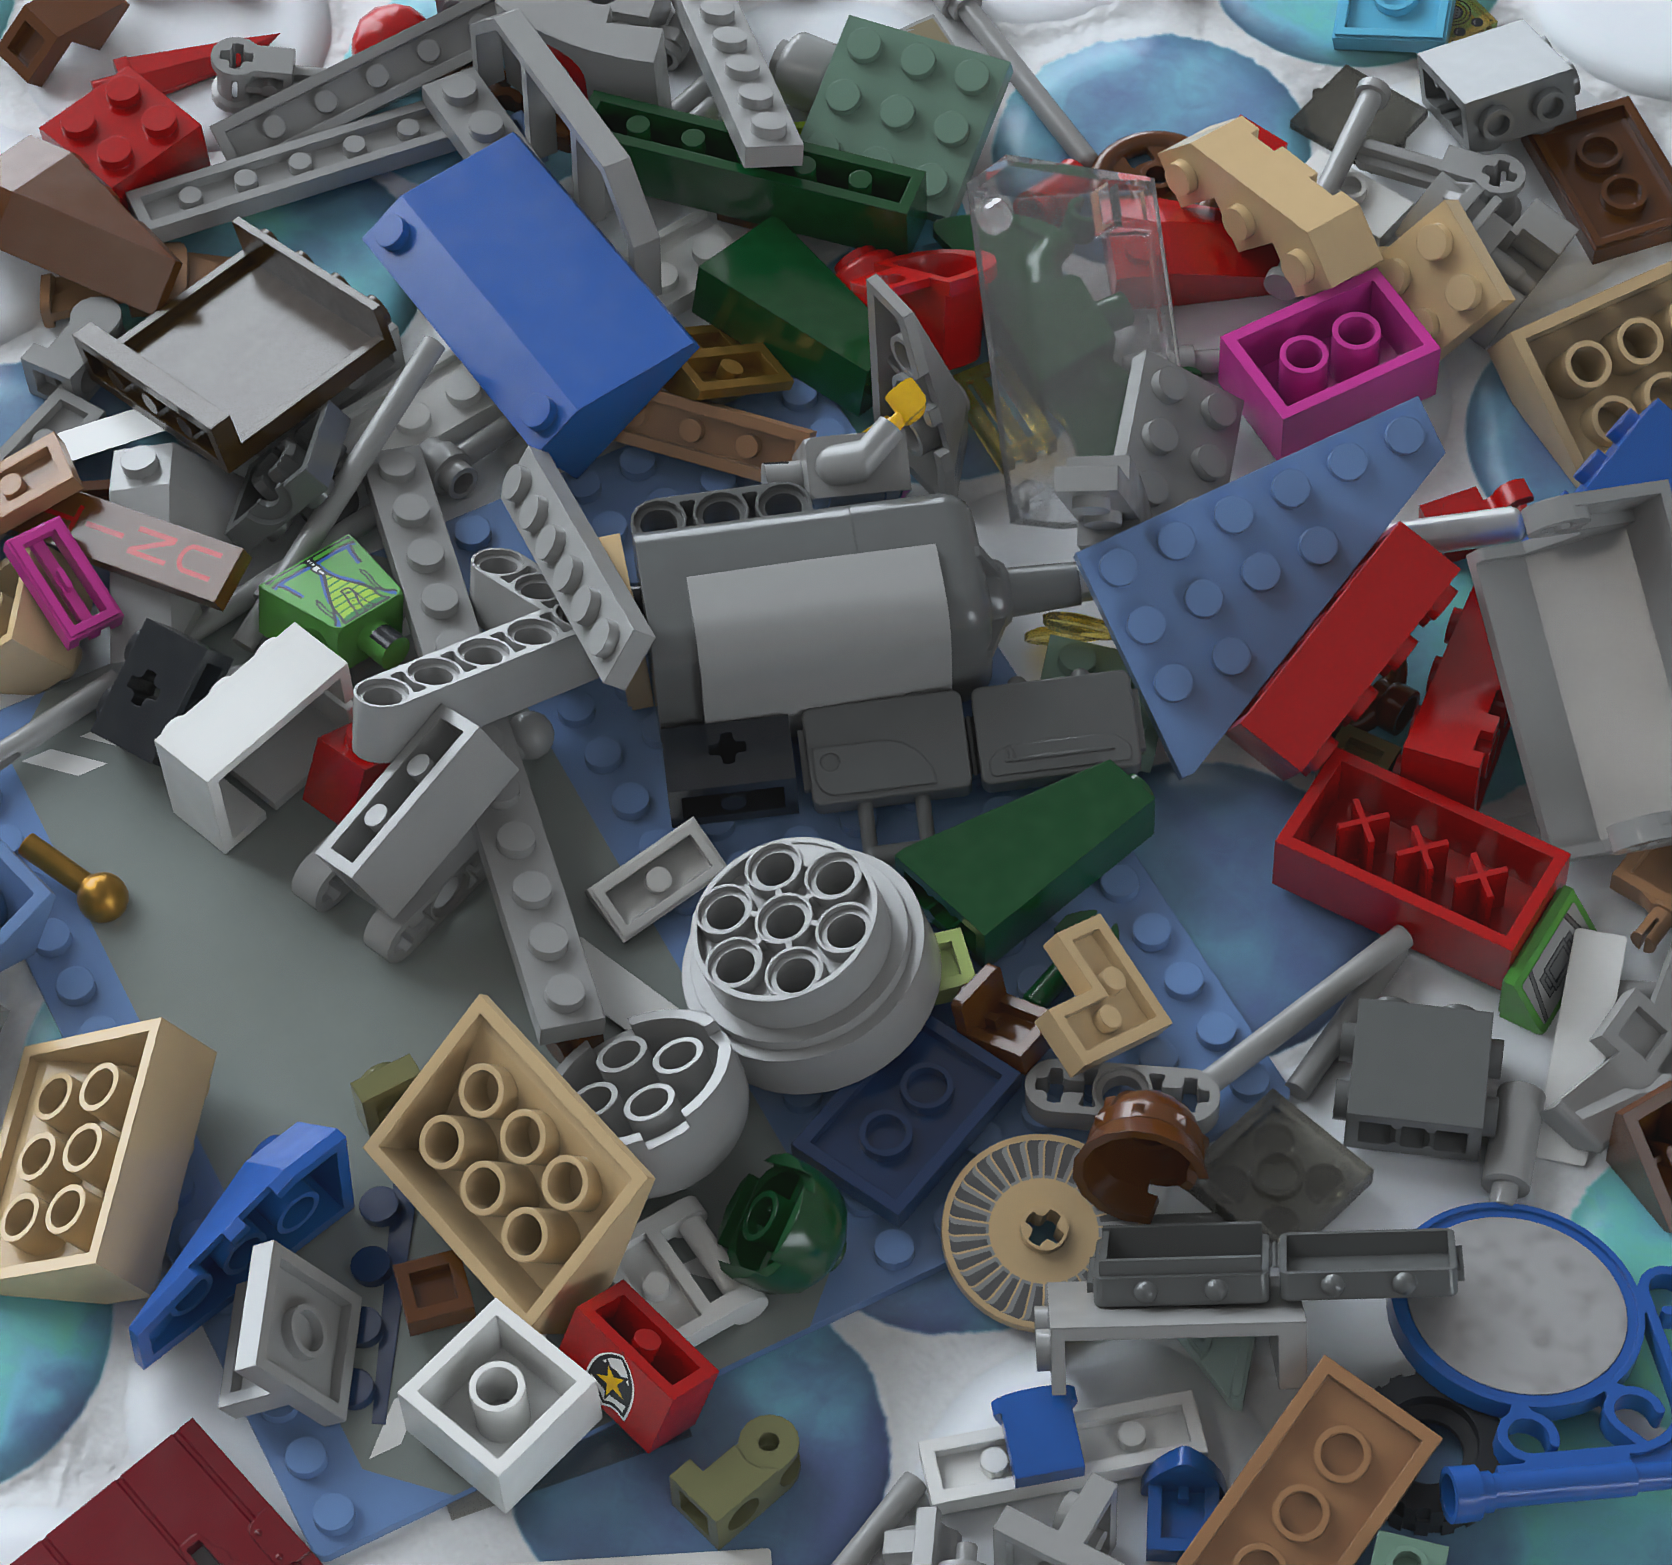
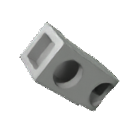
[20,296,126,402]

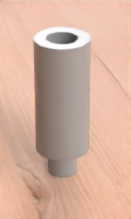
[1481,1081,1546,1206]

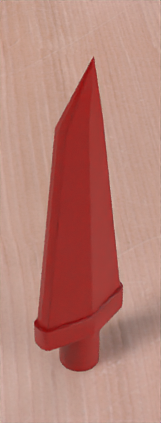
[90,33,280,96]

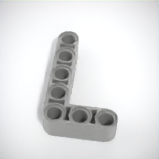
[352,548,599,763]

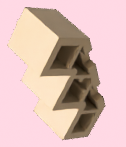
[1157,116,1383,297]

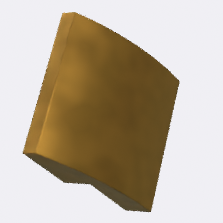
[662,324,795,400]

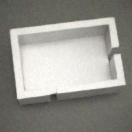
[154,622,353,854]

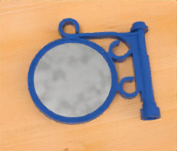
[1386,1202,1672,1524]

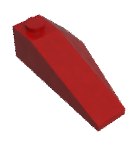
[1096,197,1280,311]

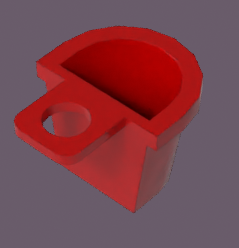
[850,249,996,370]

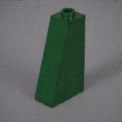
[692,215,873,417]
[895,759,1155,968]

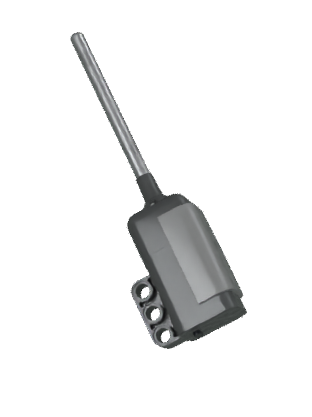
[630,482,1525,743]

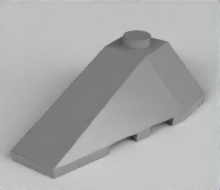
[866,273,970,497]
[109,442,244,672]

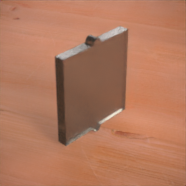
[1290,64,1428,174]

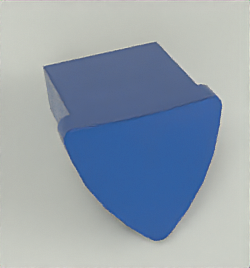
[991,1385,1085,1489]
[1140,1446,1227,1563]

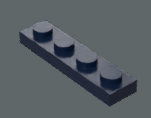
[348,1183,416,1425]

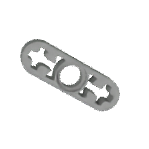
[1025,1059,1220,1134]

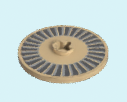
[941,1134,1141,1333]

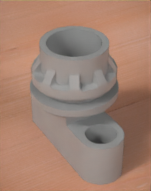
[1395,171,1579,349]

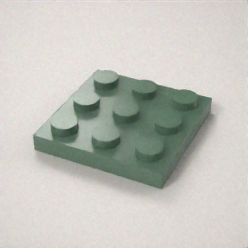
[800,15,1014,222]

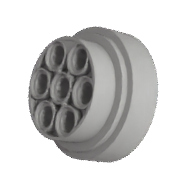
[682,837,942,1095]

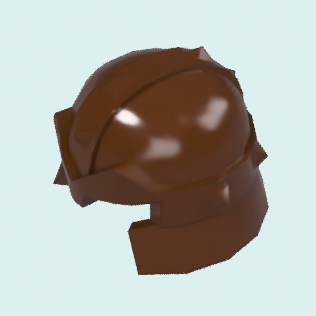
[1073,1090,1210,1224]

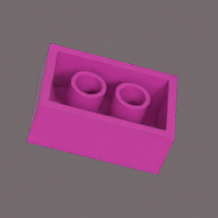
[1218,267,1441,460]

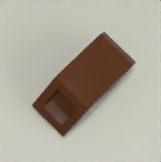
[0,0,130,87]

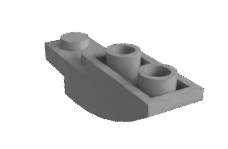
[1054,455,1153,550]

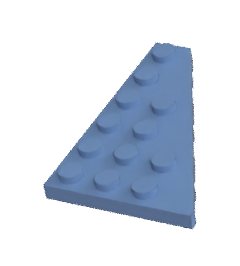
[1073,396,1446,781]

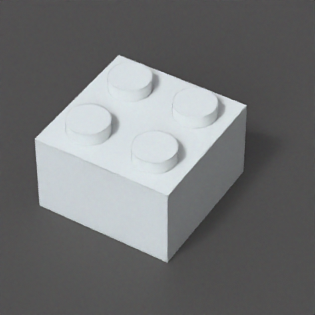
[397,1298,603,1514]

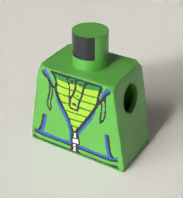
[259,534,410,670]

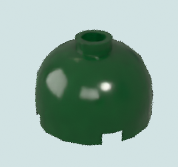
[717,1153,848,1295]

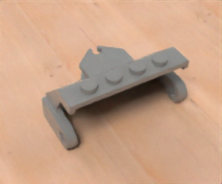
[1466,479,1672,862]

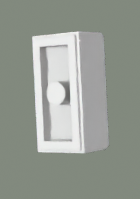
[584,816,727,943]

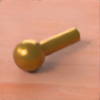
[18,833,129,923]

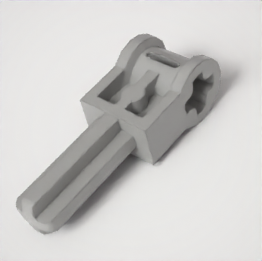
[211,37,326,114]
[1356,139,1526,226]

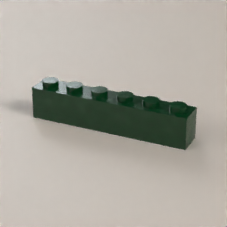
[588,90,927,256]

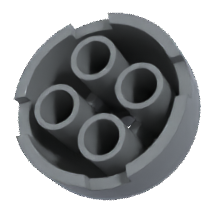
[556,1009,750,1199]

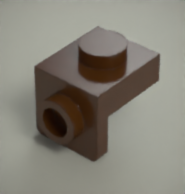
[951,963,1051,1075]

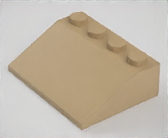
[1487,260,1672,488]
[363,994,656,1334]
[0,1017,217,1304]

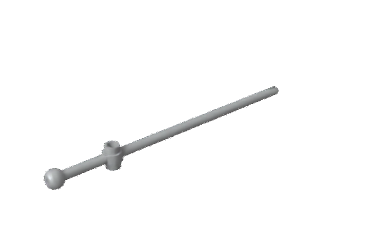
[0,416,519,771]

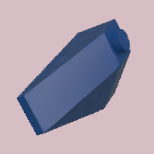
[128,1122,355,1370]

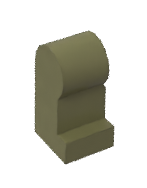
[669,1414,801,1551]

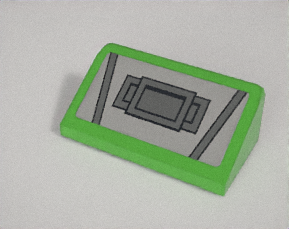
[1498,885,1597,1035]

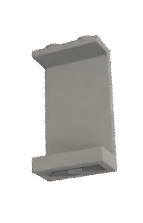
[1034,1276,1307,1395]

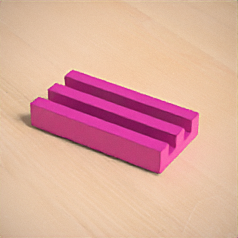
[3,516,124,651]

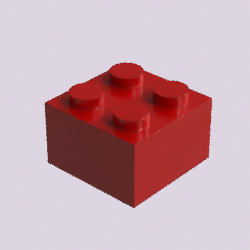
[39,66,211,214]

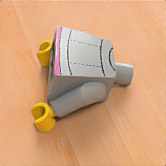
[761,378,926,510]

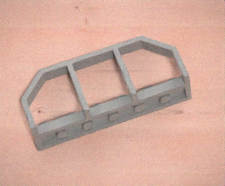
[421,8,662,296]

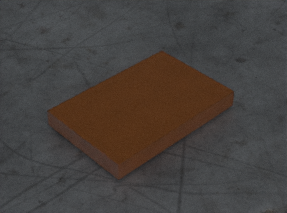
[1521,96,1672,265]

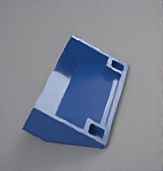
[362,132,700,479]

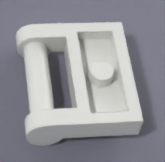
[610,1196,769,1347]

